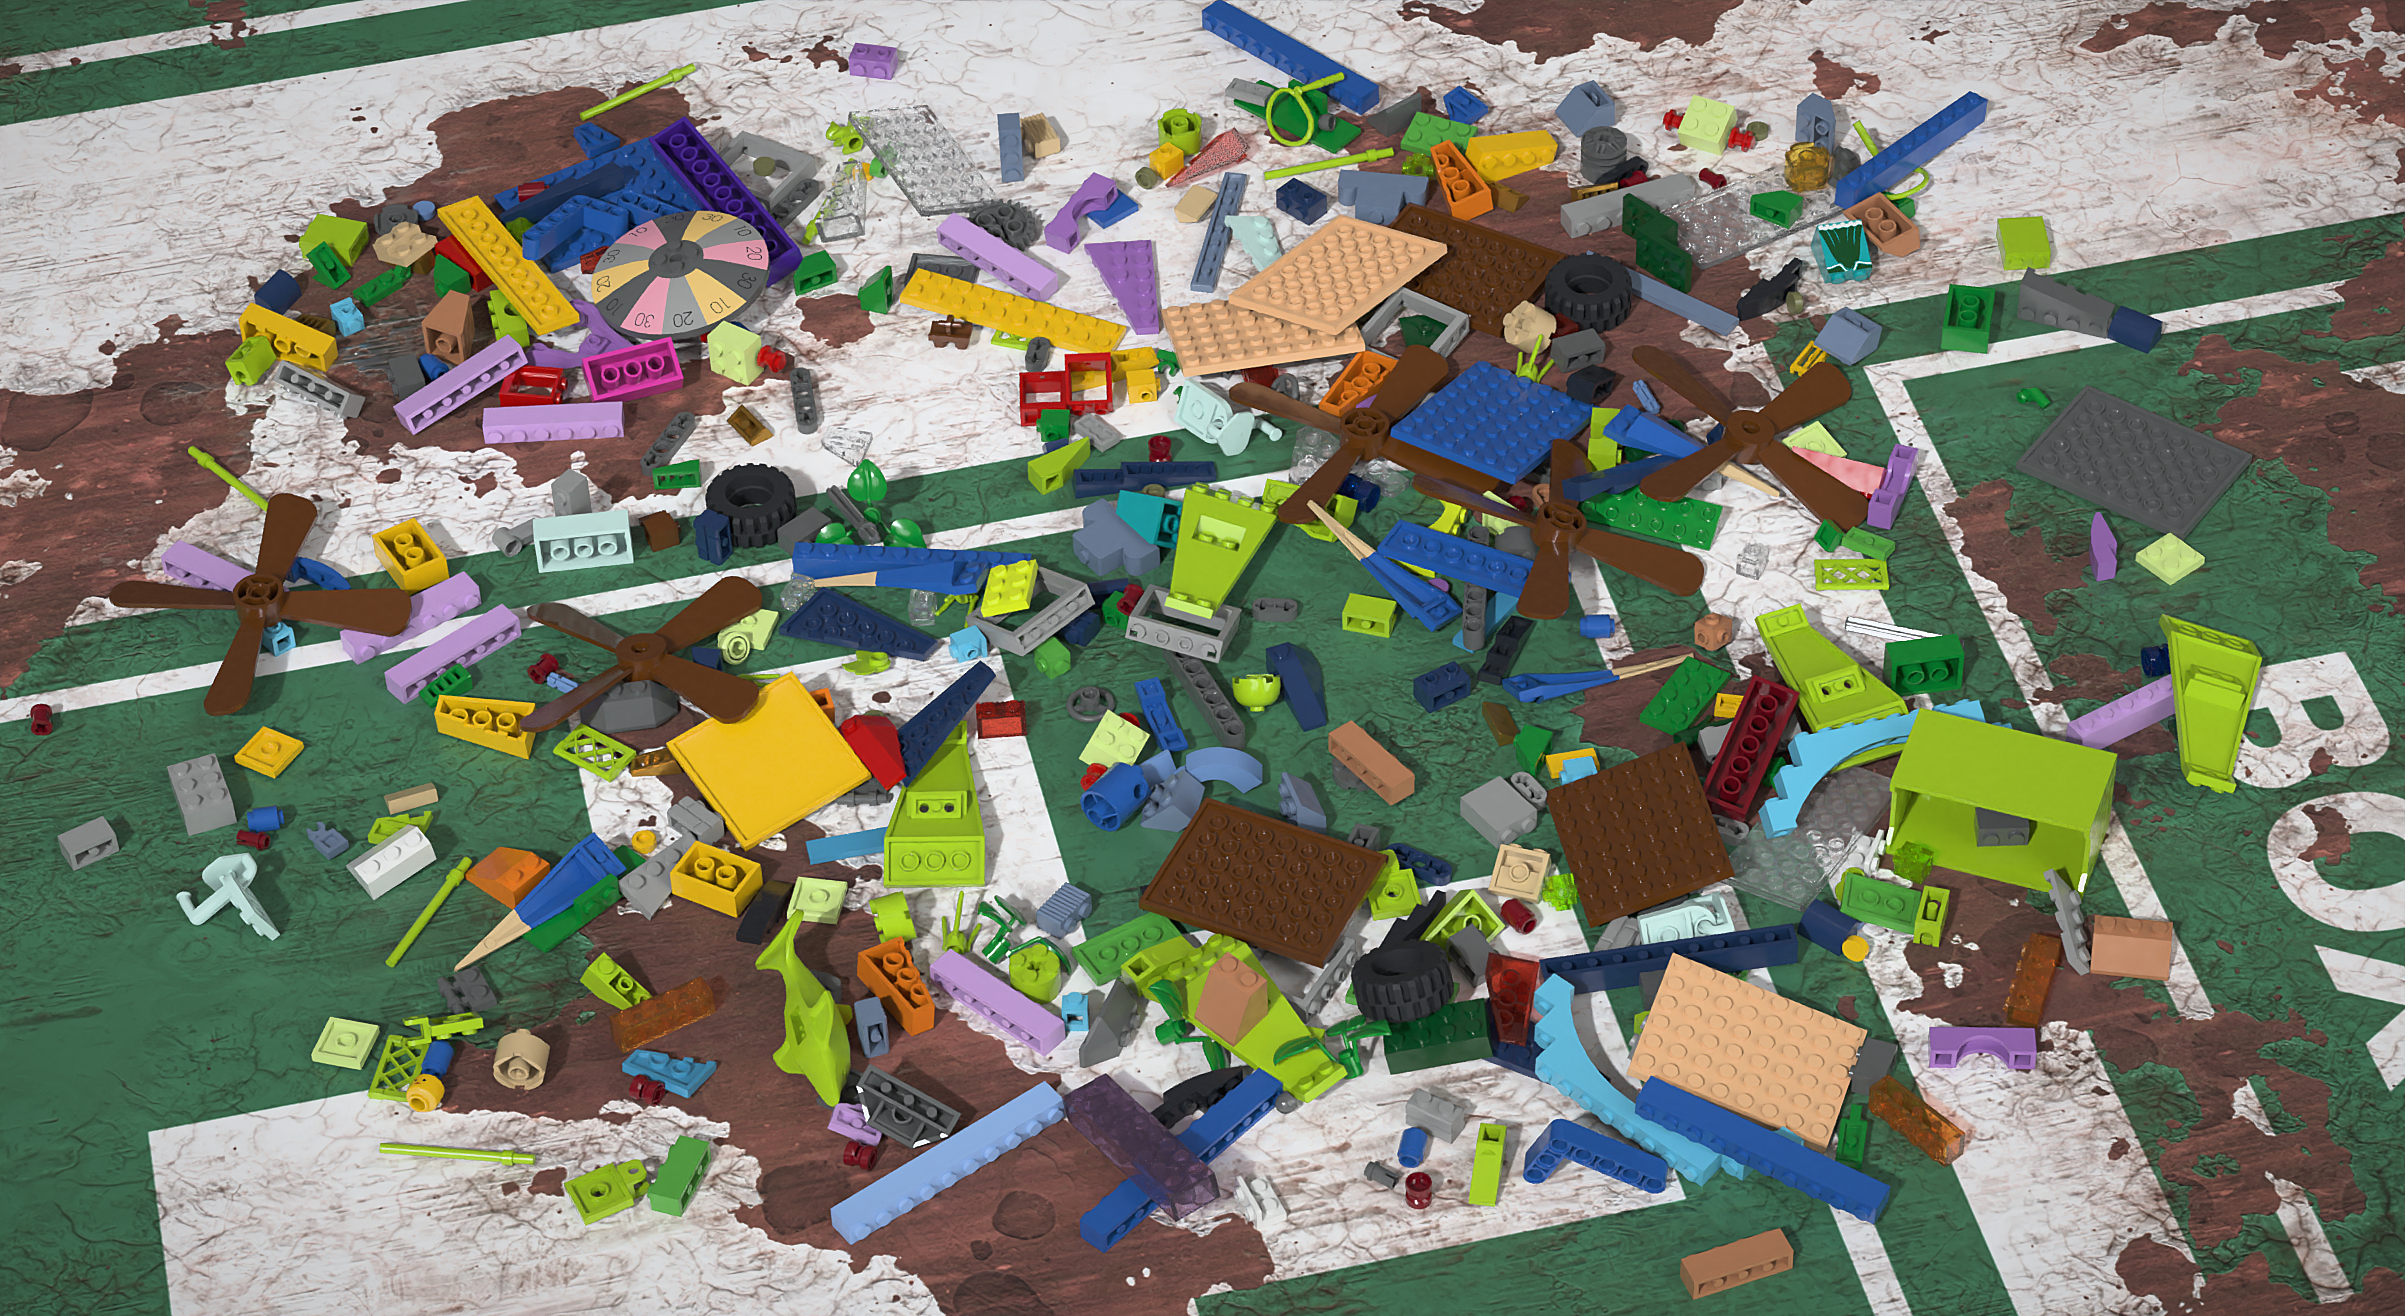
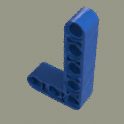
[617,189,686,225]
[522,195,629,260]
[1523,1119,1668,1194]

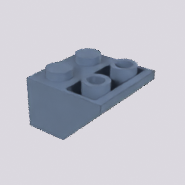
[1555,80,1615,138]
[1795,93,1836,157]
[1814,306,1882,366]
[1140,770,1205,832]
[1278,772,1326,835]

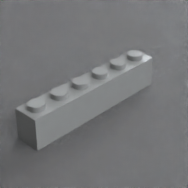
[1561,172,1694,239]

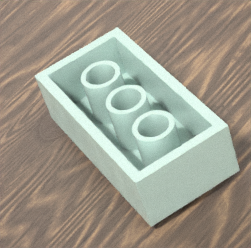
[533,509,634,573]

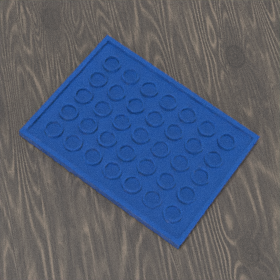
[494,136,702,274]
[1390,361,1601,485]

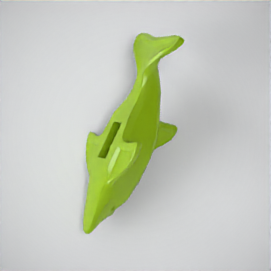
[755,909,852,1107]

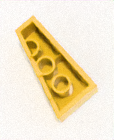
[1464,130,1558,182]
[238,302,338,372]
[434,695,537,760]

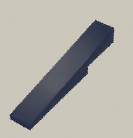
[499,161,625,232]
[1562,455,1680,502]
[1072,461,1217,499]

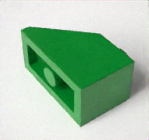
[1750,190,1803,229]
[793,250,838,296]
[433,254,471,298]
[858,265,894,315]
[1513,724,1553,780]

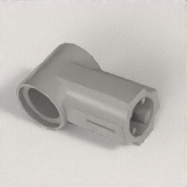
[492,518,535,557]

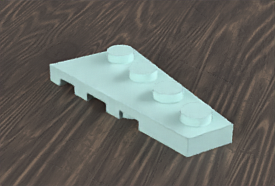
[1224,215,1282,272]

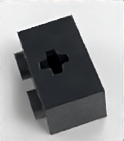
[1566,364,1616,405]

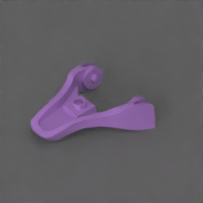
[525,299,634,369]

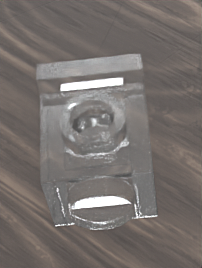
[1736,542,1769,580]
[780,572,816,612]
[908,589,938,626]

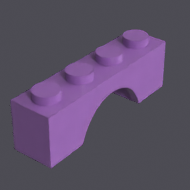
[1044,172,1118,254]
[1867,443,1918,530]
[1928,1027,2037,1069]

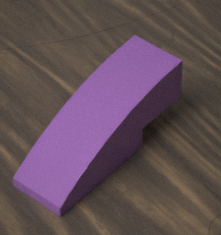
[2089,512,2117,582]

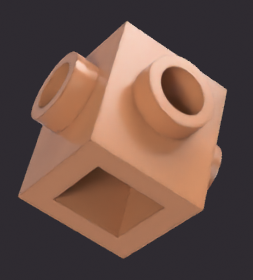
[1694,612,1732,651]

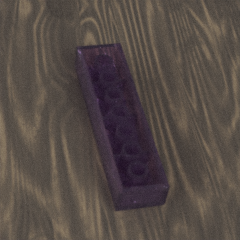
[1062,1073,1221,1222]

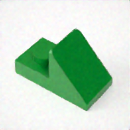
[306,241,351,290]

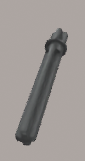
[826,485,881,545]

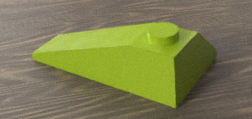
[1261,478,1358,543]
[1418,889,1505,963]

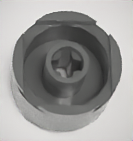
[1494,526,1540,561]

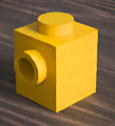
[1149,142,1184,180]
[1126,369,1161,404]

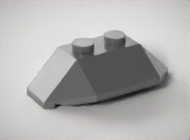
[580,680,679,734]
[1079,977,1140,1068]
[857,1064,961,1150]

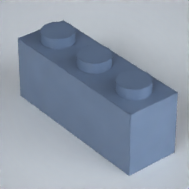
[997,113,1024,182]

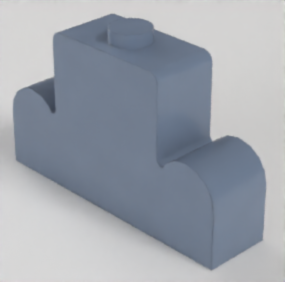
[1338,169,1429,225]
[1073,498,1160,576]

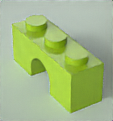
[487,289,530,347]
[1588,407,1623,472]

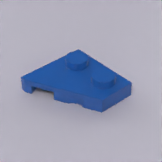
[1443,85,1488,125]
[573,122,620,159]

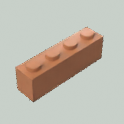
[1328,720,1415,806]
[1680,1228,1794,1300]

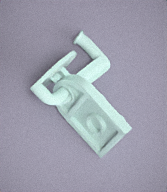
[1174,378,1282,456]
[176,853,280,941]
[1637,891,1735,945]

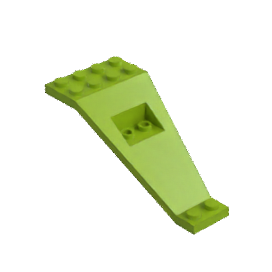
[1164,482,1279,619]
[1141,934,1347,1104]

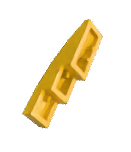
[1071,346,1159,392]

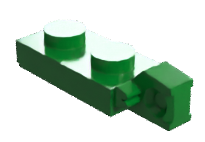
[353,265,412,307]
[1835,1104,1868,1169]

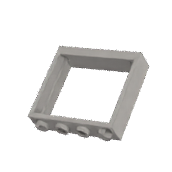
[718,131,816,213]
[1350,287,1470,360]
[965,566,1095,656]
[1125,584,1242,663]
[1248,936,1358,1025]

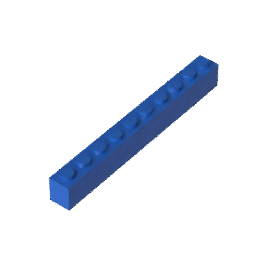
[1202,0,1379,115]
[1834,91,1988,210]
[792,542,1032,589]
[1080,1068,1283,1253]
[1635,1076,1891,1225]

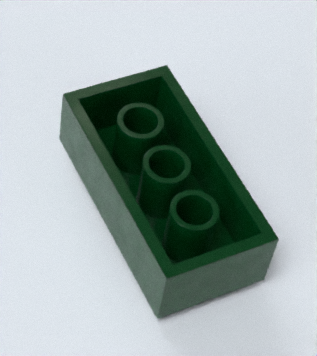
[1383,998,1493,1075]

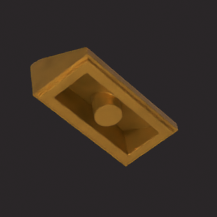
[1485,181,1529,213]
[726,404,774,447]
[1482,702,1519,746]

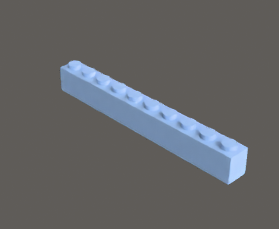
[830,1081,1065,1245]

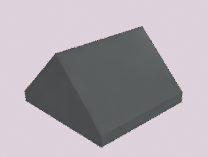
[1366,92,1421,138]

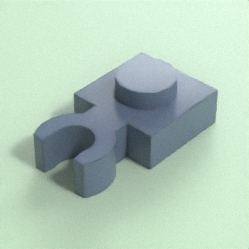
[306,821,349,860]

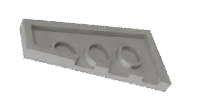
[618,831,699,921]
[2044,869,2091,976]

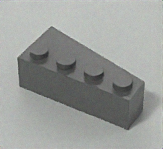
[2017,267,2115,339]

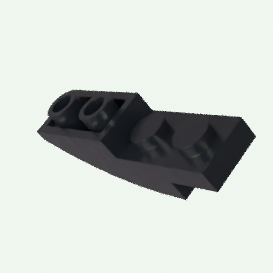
[1736,257,1803,321]
[1150,1067,1243,1136]

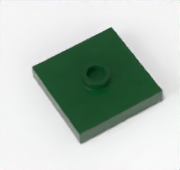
[1398,315,1448,348]

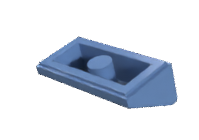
[1138,749,1176,788]

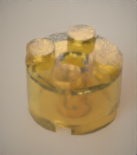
[1784,142,1830,193]

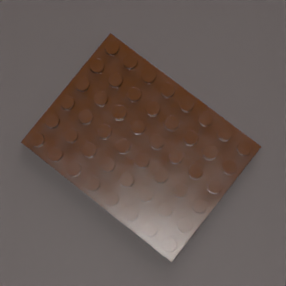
[1387,202,1566,338]
[1546,741,1735,928]
[1138,797,1388,969]

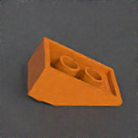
[464,847,550,910]

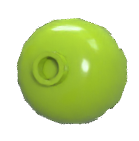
[1232,674,1281,711]

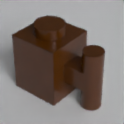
[638,510,681,553]

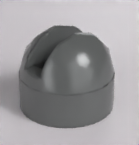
[1318,114,1336,132]
[1275,1091,1298,1114]

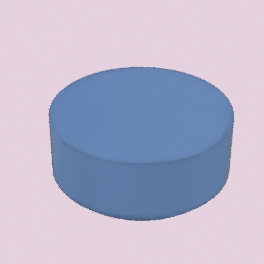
[413,201,436,221]

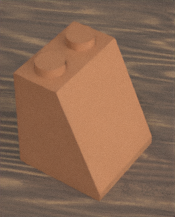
[421,290,475,366]
[1194,951,1268,1047]

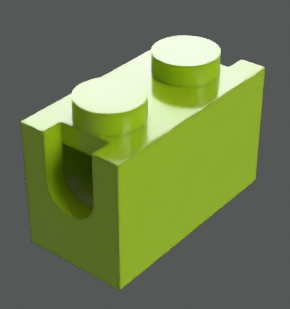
[225,336,277,386]
[1342,593,1397,638]
[1913,886,1950,947]

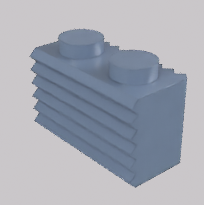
[1036,882,1092,940]
[854,997,890,1058]

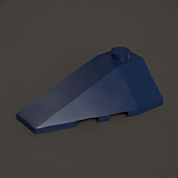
[1266,642,1326,732]

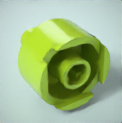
[1158,108,1202,156]
[868,891,917,944]
[1009,944,1062,1005]

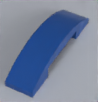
[286,557,351,590]
[1134,677,1188,753]

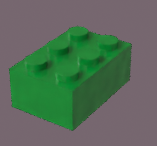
[1941,284,1995,354]
[1882,634,1964,697]

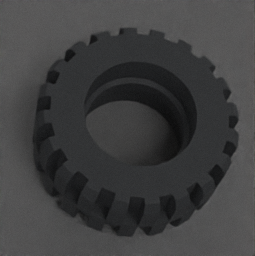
[1545,253,1632,334]
[705,463,797,549]
[1351,939,1454,1024]

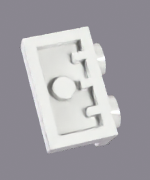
[1839,829,1887,878]
[1233,1175,1287,1230]

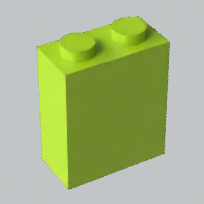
[299,214,370,267]
[1996,216,2051,270]

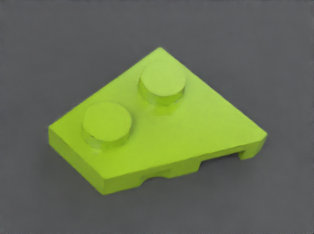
[368,811,433,844]

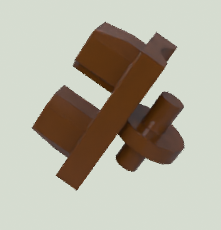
[928,314,973,350]

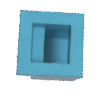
[330,297,365,337]
[262,621,296,657]
[948,625,988,664]
[1559,756,1597,786]
[1061,992,1090,1031]

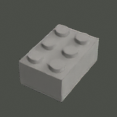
[167,753,237,836]

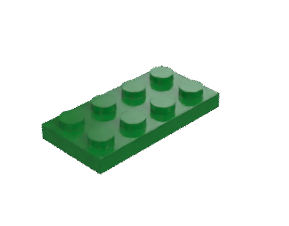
[1640,656,1731,735]

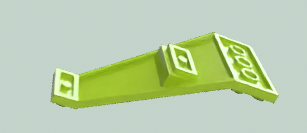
[1754,603,1909,775]
[2158,614,2262,794]
[884,720,985,888]

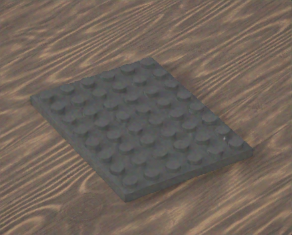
[2016,385,2252,541]

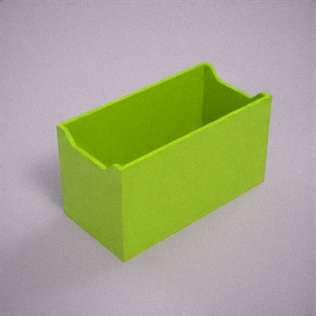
[1885,708,2118,901]

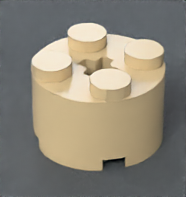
[1503,301,1556,354]
[493,1029,550,1090]

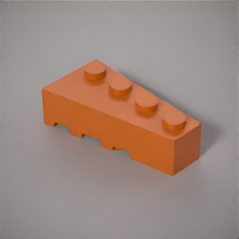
[1430,139,1493,221]
[1319,350,1398,419]
[857,936,935,1037]

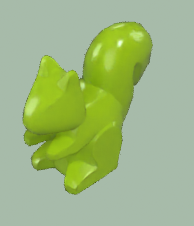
[825,115,871,155]

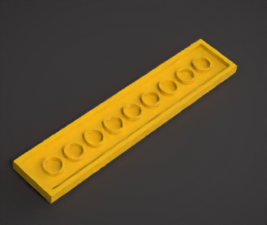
[437,196,580,336]
[900,268,1126,353]

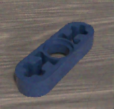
[1386,843,1452,887]

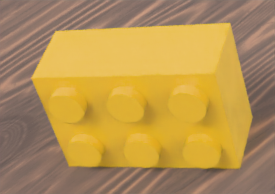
[372,518,449,595]
[670,840,763,918]

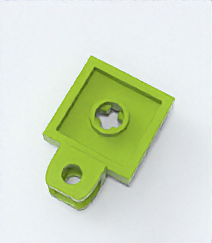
[1367,849,1423,921]
[402,1011,484,1046]
[564,1159,650,1226]

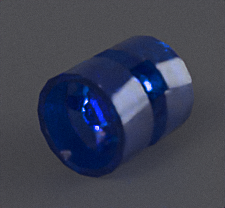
[1337,473,1381,513]
[2141,642,2171,678]

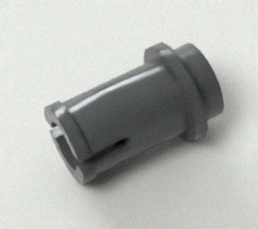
[1364,1161,1400,1190]

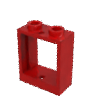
[1064,352,1113,416]
[499,365,568,407]
[1019,371,1067,427]

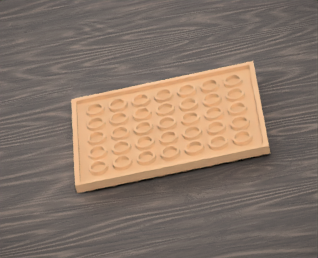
[1228,214,1447,335]
[1161,299,1365,377]
[1626,953,1867,1154]

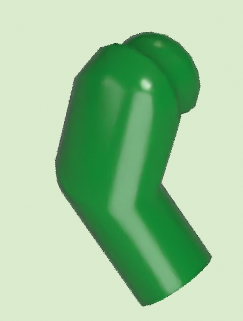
[2016,387,2051,410]

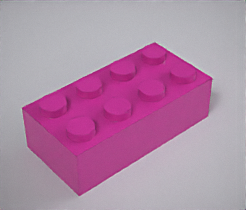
[581,337,684,403]

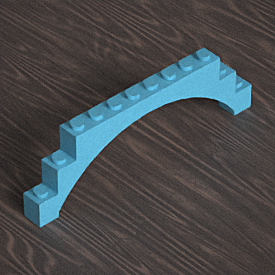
[1758,699,2012,839]
[1534,973,1804,1187]

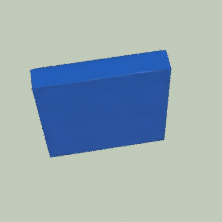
[1085,189,1139,229]

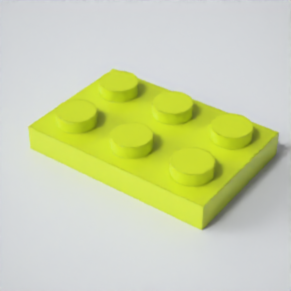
[981,559,1038,617]

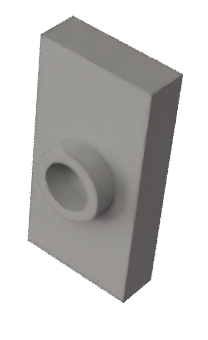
[1225,78,1274,107]
[1072,413,1120,452]

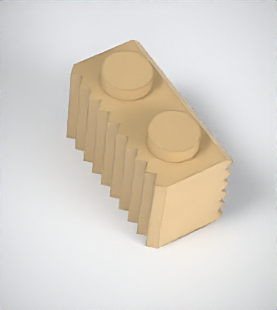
[1020,112,1060,159]

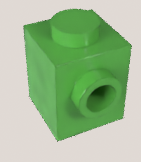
[1034,636,1071,680]

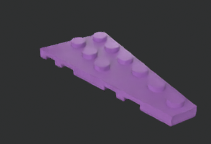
[1084,240,1159,335]

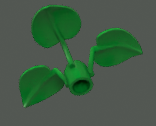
[815,459,927,548]
[978,895,1072,975]
[1148,979,1230,1071]
[1273,1014,1392,1080]

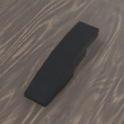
[1477,615,1534,686]
[736,880,794,945]
[1379,890,1446,948]

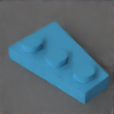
[622,1049,717,1098]

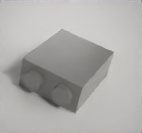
[1460,776,1537,849]

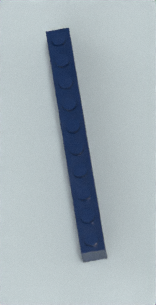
[1539,923,1798,995]

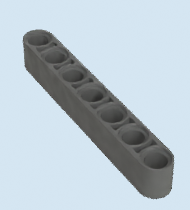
[1462,526,1490,650]
[1162,648,1246,751]

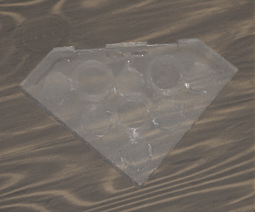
[1289,425,1359,486]

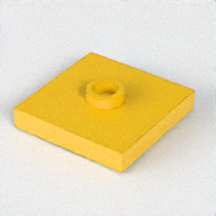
[234,726,304,779]

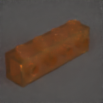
[2003,933,2062,1030]
[609,976,715,1053]
[1868,1074,1965,1168]

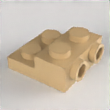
[373,222,438,267]
[1488,844,1551,904]

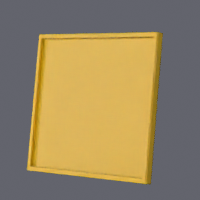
[666,671,871,852]

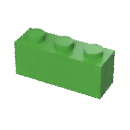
[647,1135,711,1217]

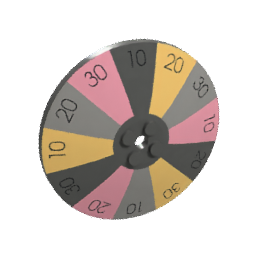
[591,211,770,341]

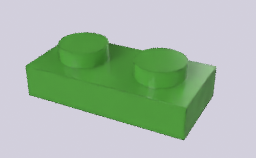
[1841,527,1896,561]

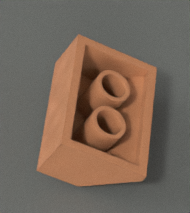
[1843,192,1920,258]
[2090,915,2173,981]

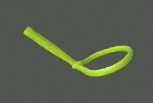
[1266,72,1344,147]
[1852,120,1929,201]

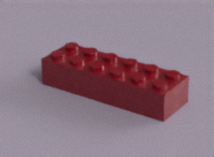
[1703,675,1800,823]

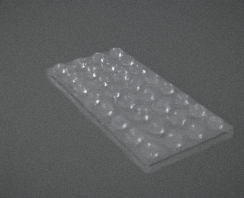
[848,105,1000,217]
[1660,155,1845,270]
[1719,767,1892,912]

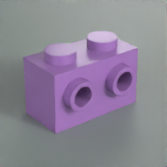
[848,42,898,80]

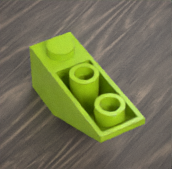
[1027,436,1090,495]
[1120,935,1195,998]
[580,952,661,1021]
[1469,1123,1507,1207]

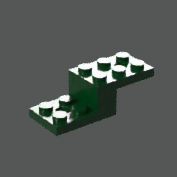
[1622,193,1692,294]

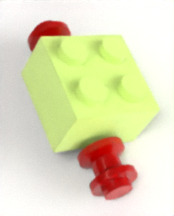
[1663,95,1755,156]
[700,320,786,386]
[1079,710,1150,791]

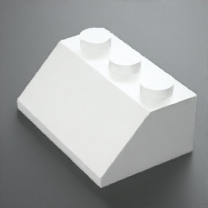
[346,824,436,900]

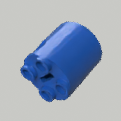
[1080,762,1152,831]

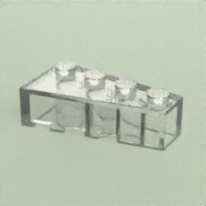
[815,159,867,243]

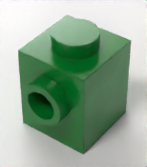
[1036,409,1071,442]
[1102,591,1129,631]

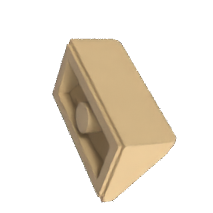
[1174,185,1218,223]
[384,782,438,815]

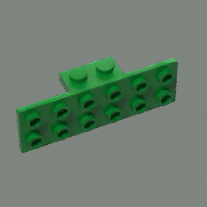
[1233,79,1361,154]
[1577,485,1723,551]
[522,845,647,953]

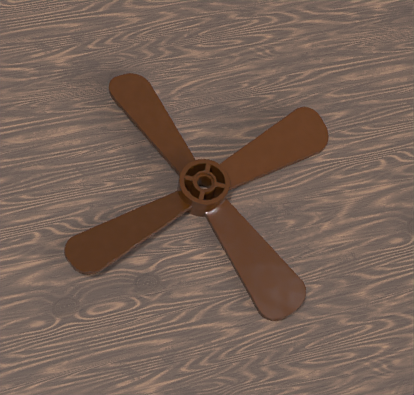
[1229,345,1501,524]
[1632,345,1869,533]
[1411,438,1704,620]
[109,493,412,716]
[520,576,763,733]

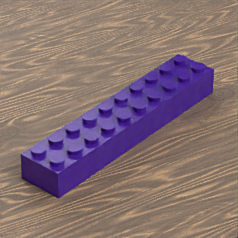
[648,116,803,288]

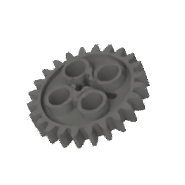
[967,199,1036,251]

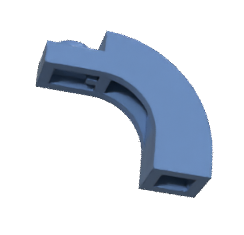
[1174,747,1262,794]

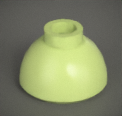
[718,631,750,665]

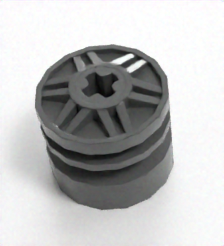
[1580,126,1627,183]

